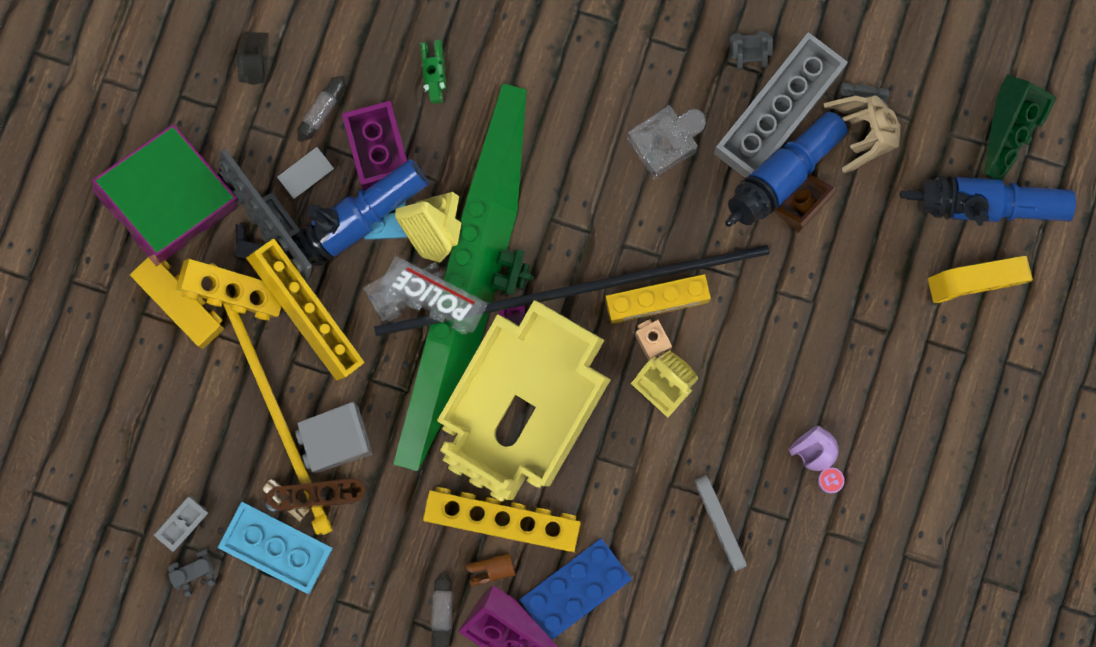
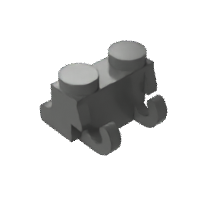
[729,31,773,70]
[168,549,216,598]

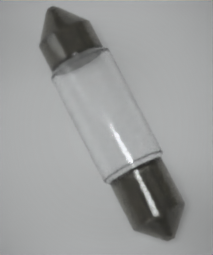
[297,76,346,142]
[431,571,453,647]

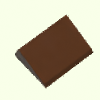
[774,174,837,233]

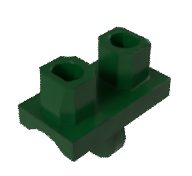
[490,249,534,296]

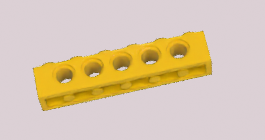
[423,487,580,552]

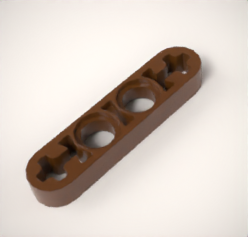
[264,479,365,512]

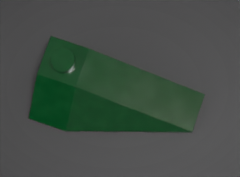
[983,75,1057,180]

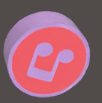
[818,468,844,493]

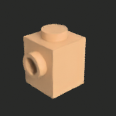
[635,319,673,361]

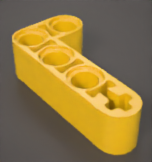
[927,256,1033,303]

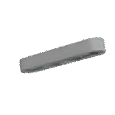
[694,475,747,572]

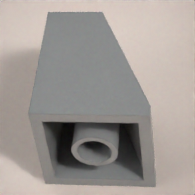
[295,402,373,473]

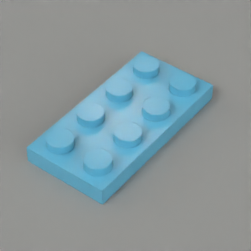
[218,502,333,594]

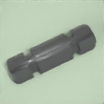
[839,83,889,103]

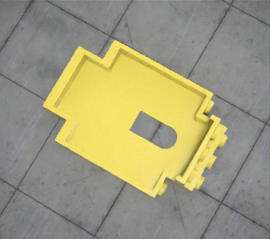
[437,300,611,502]

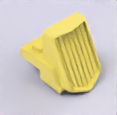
[395,192,461,263]
[631,350,698,418]

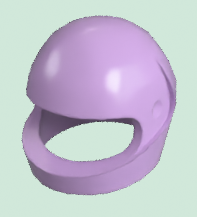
[788,426,839,471]

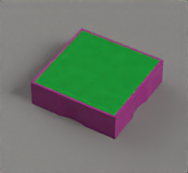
[92,124,237,266]

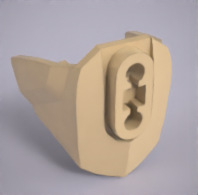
[824,96,900,173]

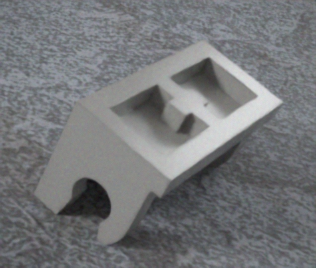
[277,147,334,199]
[154,494,208,552]

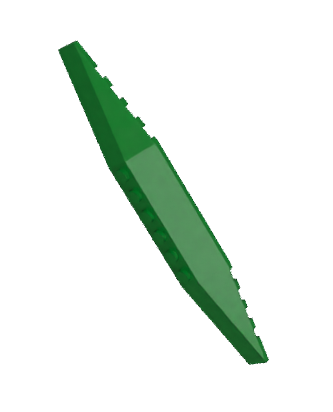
[393,83,527,471]

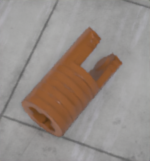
[465,553,516,586]

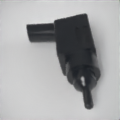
[234,224,263,261]

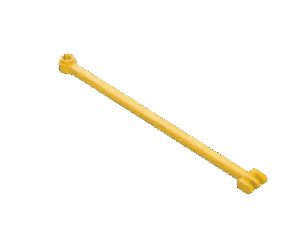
[209,263,333,535]

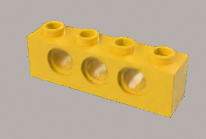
[176,259,281,321]

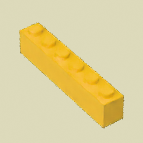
[246,238,365,381]

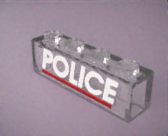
[380,256,488,334]

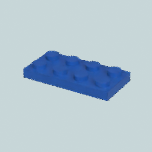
[520,538,632,640]

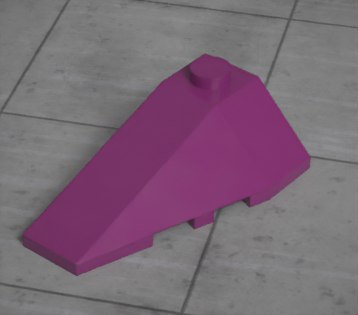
[459,585,558,647]

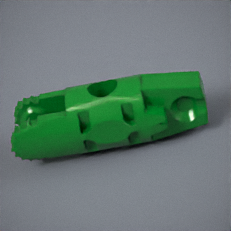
[420,39,446,104]

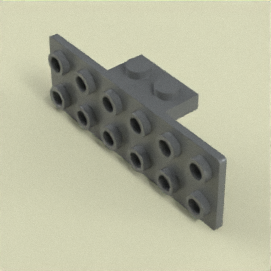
[218,149,312,284]

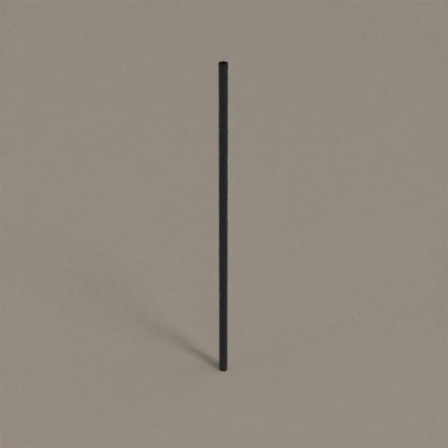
[374,245,769,336]

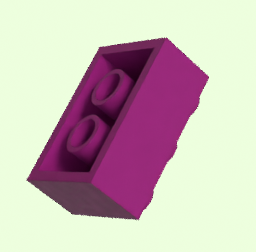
[342,101,407,190]

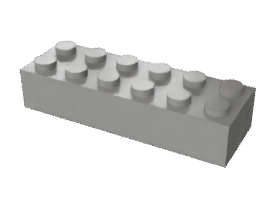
[714,32,848,178]

